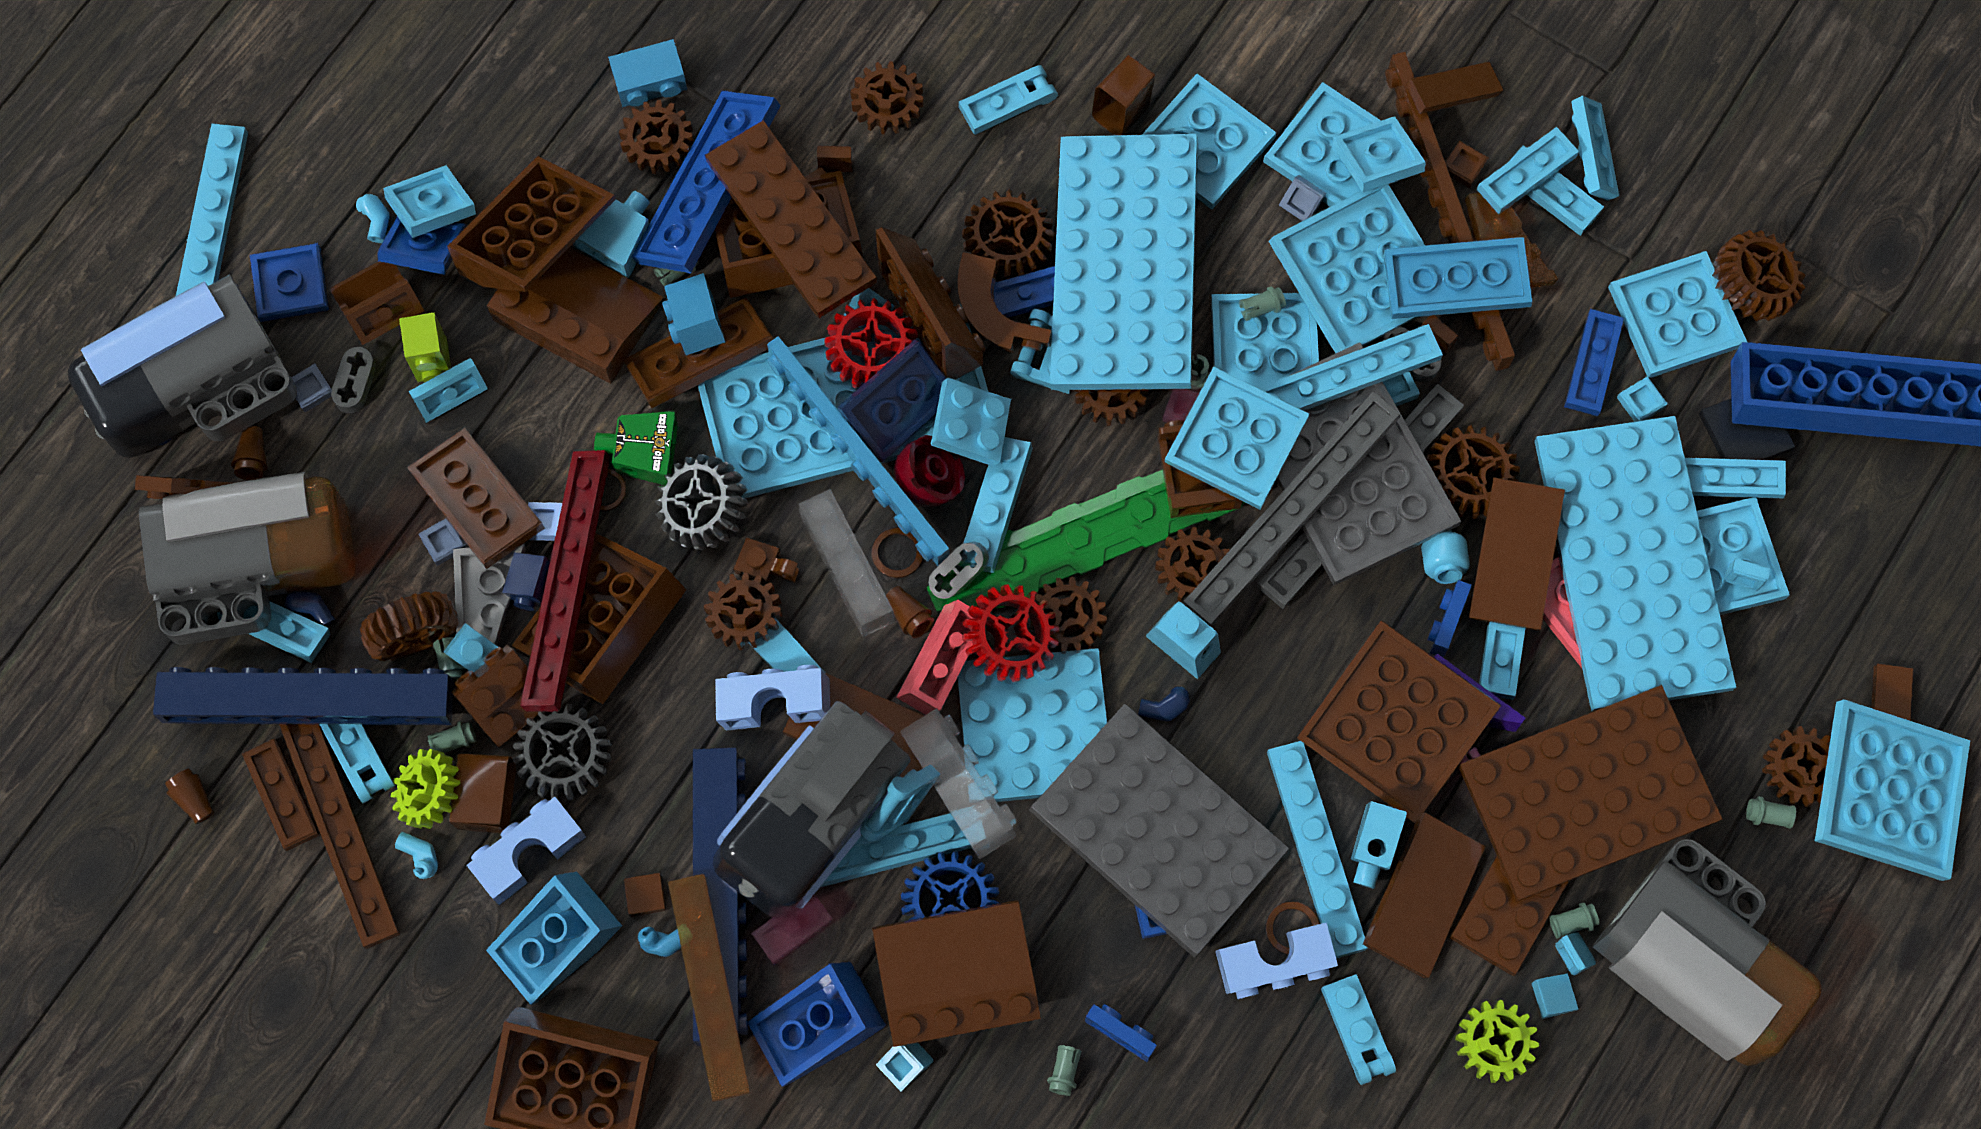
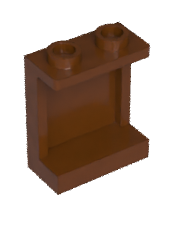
[330,261,424,345]
[1158,420,1242,518]

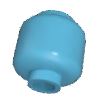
[1421,530,1470,584]

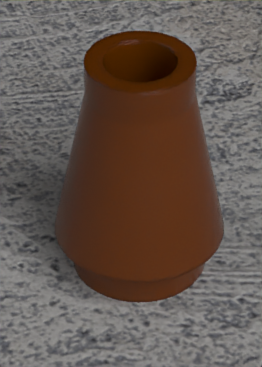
[231,426,267,480]
[884,586,934,638]
[165,768,215,824]

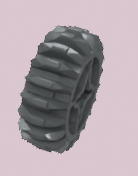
[655,454,749,550]
[513,704,612,801]

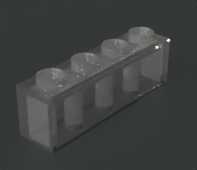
[798,489,895,637]
[900,708,1017,860]

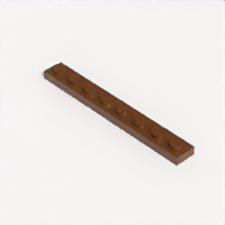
[279,724,401,949]

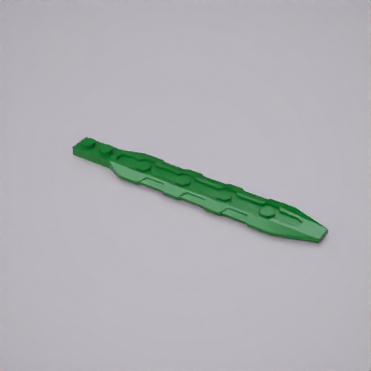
[926,469,1245,613]

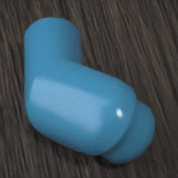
[638,924,693,957]

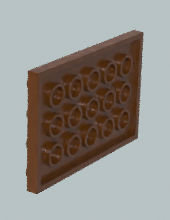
[1458,685,1722,901]

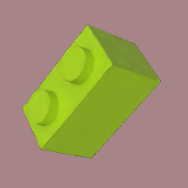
[399,313,451,383]

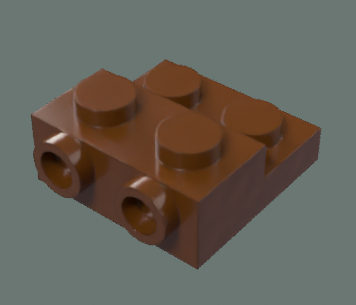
[451,645,538,747]

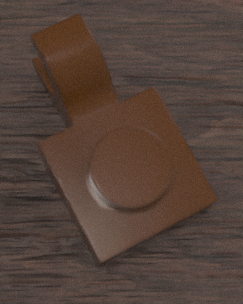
[734,537,800,584]

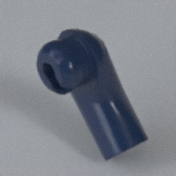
[284,590,336,627]
[1138,686,1190,722]

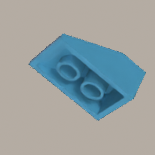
[486,872,622,1005]

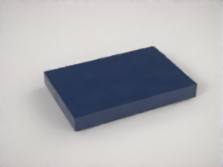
[837,340,946,462]

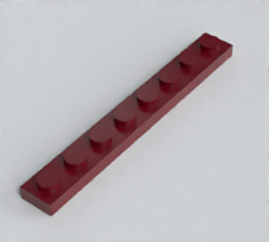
[520,450,610,712]

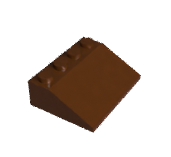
[447,156,616,292]
[715,170,863,298]
[876,227,985,380]
[487,247,665,384]
[512,533,686,704]
[872,900,1041,1047]
[484,1006,659,1129]

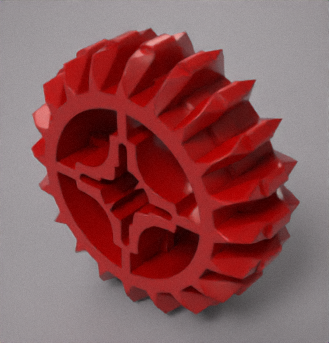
[824,298,918,389]
[962,584,1059,682]

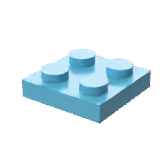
[1333,116,1426,192]
[383,165,476,238]
[931,378,1011,467]

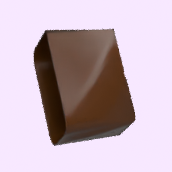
[1092,55,1155,136]
[449,754,516,833]

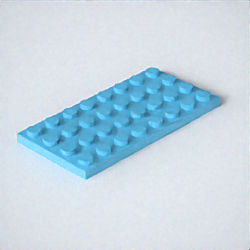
[1050,134,1198,390]
[698,304,988,498]
[1534,416,1736,712]

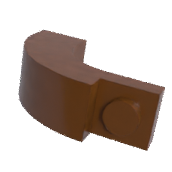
[958,252,1052,353]

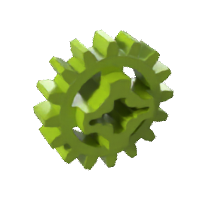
[391,749,460,829]
[1455,1000,1539,1083]

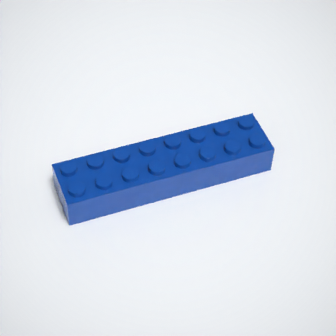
[1731,342,1981,446]

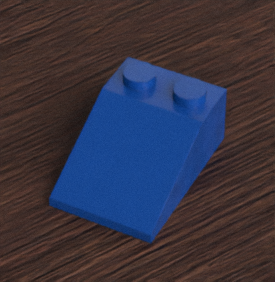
[748,962,886,1087]

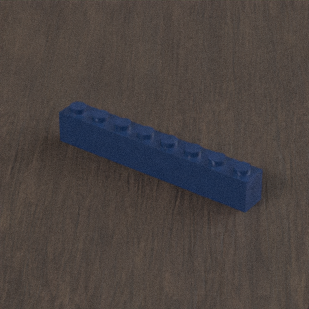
[153,667,454,725]
[693,748,748,1046]

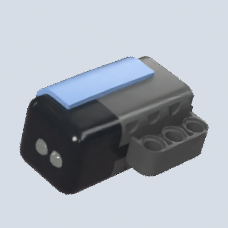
[68,274,297,458]
[713,701,911,918]

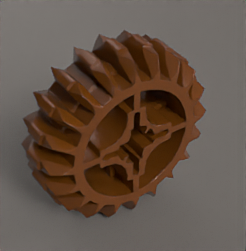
[962,189,1055,280]
[1712,230,1806,321]
[1426,424,1520,520]
[360,591,459,661]

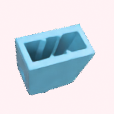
[573,191,650,278]
[1146,601,1221,679]
[1351,801,1407,889]

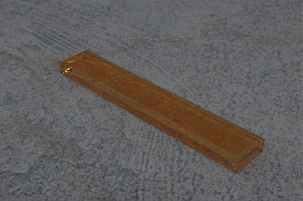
[668,874,750,1102]

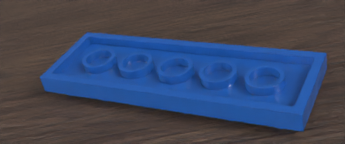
[632,91,781,273]

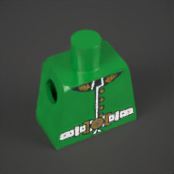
[594,411,678,486]

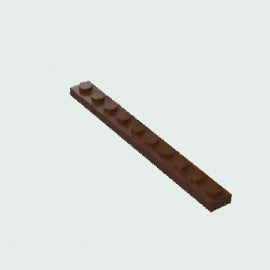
[1385,52,1515,371]

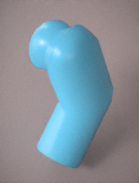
[356,194,390,243]
[395,832,438,879]

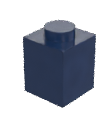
[502,552,550,611]

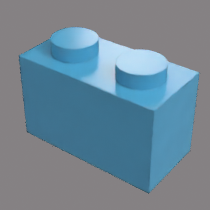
[608,39,687,107]
[662,273,725,355]

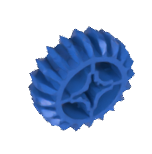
[901,851,999,920]

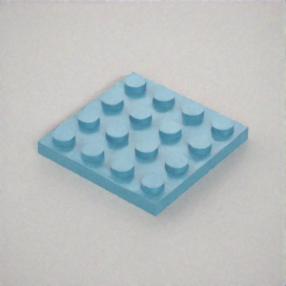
[1268,184,1426,354]
[957,648,1107,805]
[1815,700,1970,881]

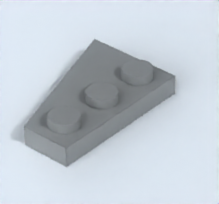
[453,543,526,646]

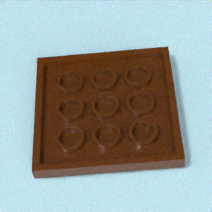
[1297,620,1502,823]

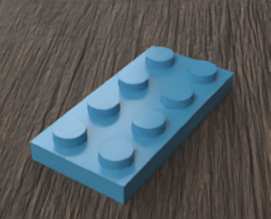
[1384,237,1532,319]

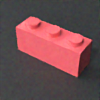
[896,600,974,716]

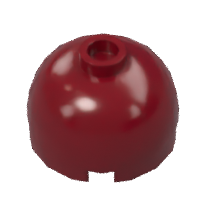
[893,435,965,508]

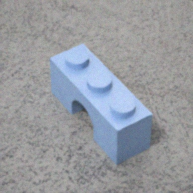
[715,665,830,730]
[467,797,586,905]
[1215,922,1338,999]

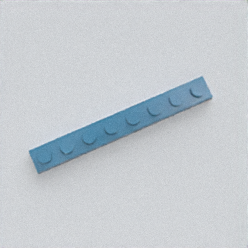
[767,336,950,566]

